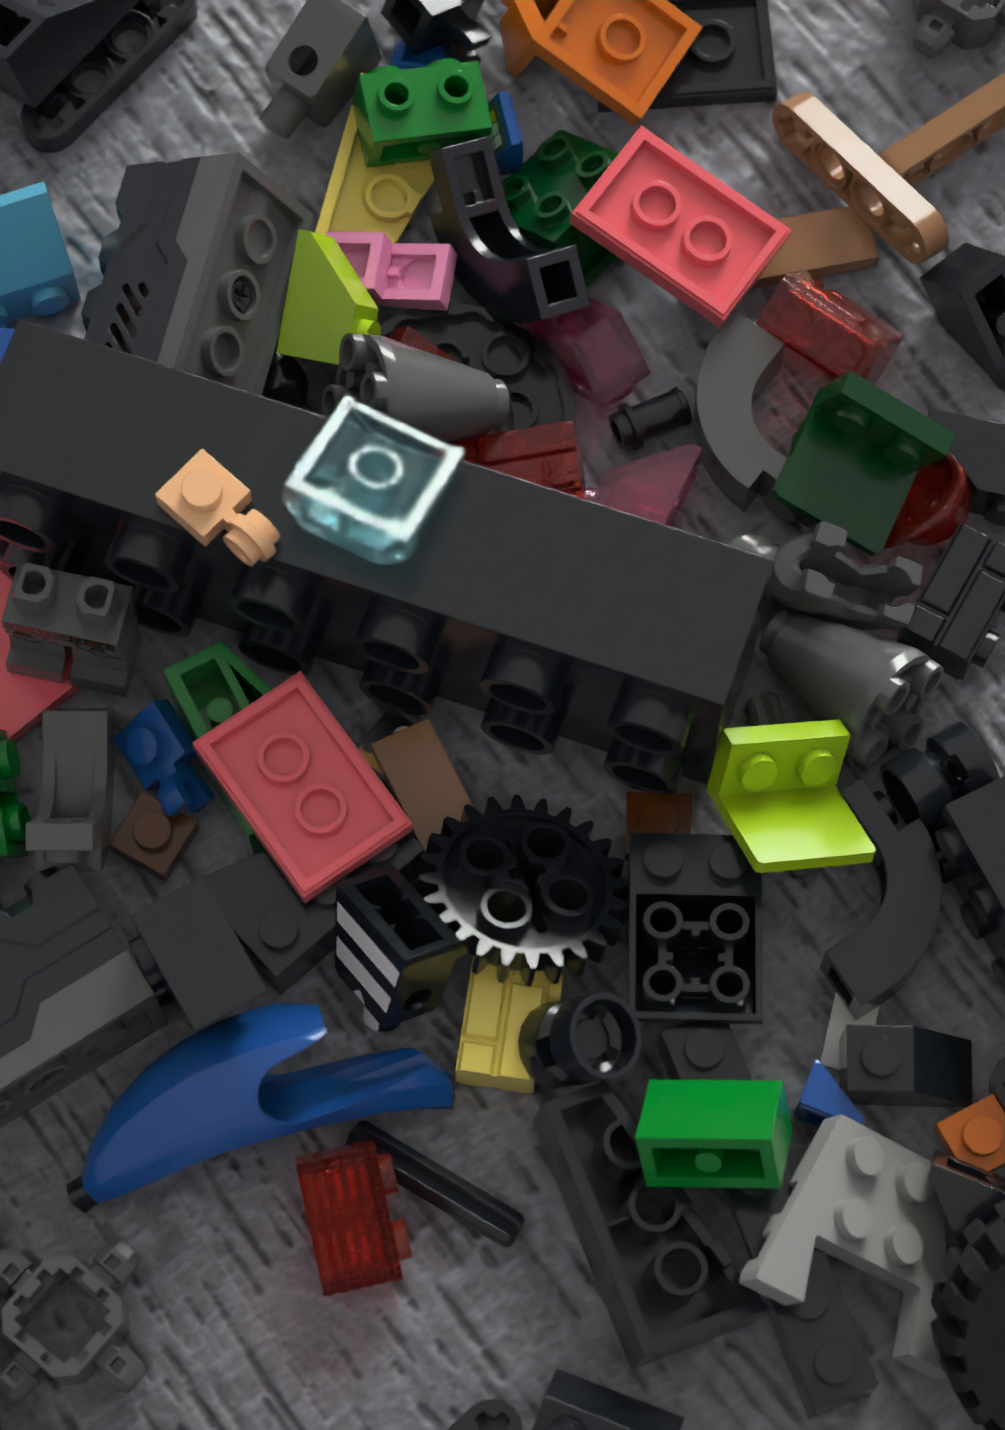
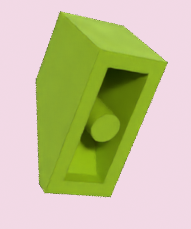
[276,229,381,365]

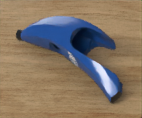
[66,1003,456,1213]

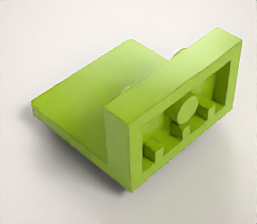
[706,719,876,873]

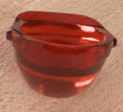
[883,452,970,549]

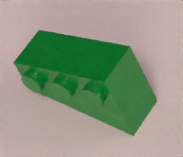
[163,641,272,855]

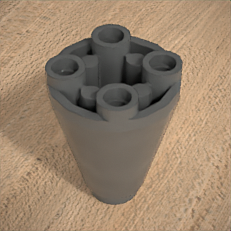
[321,333,509,449]
[759,609,944,768]

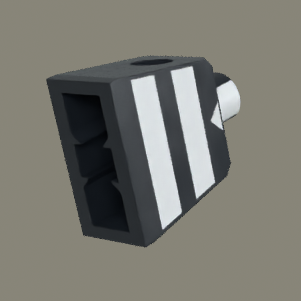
[335,864,461,1032]

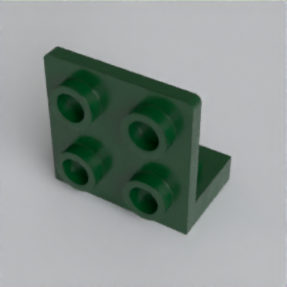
[502,130,619,288]
[771,371,956,556]

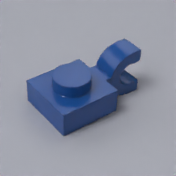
[113,699,215,817]

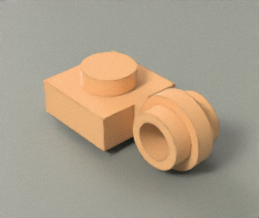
[155,449,281,566]

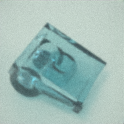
[282,394,466,565]

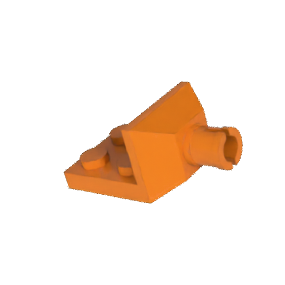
[499,0,703,126]

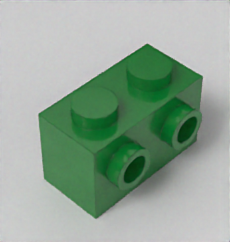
[352,58,493,168]
[635,1080,792,1189]

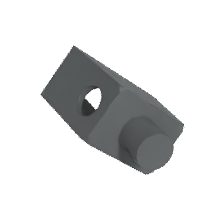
[259,0,382,139]

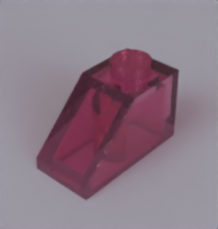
[519,297,651,407]
[581,443,702,527]

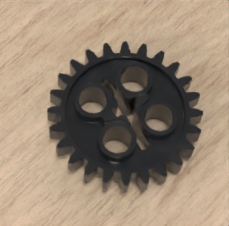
[416,795,629,986]

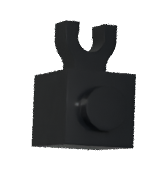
[381,0,491,63]

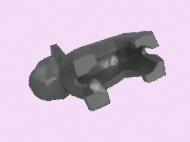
[727,521,923,630]

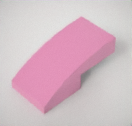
[327,232,458,311]

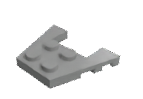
[739,1114,948,1380]

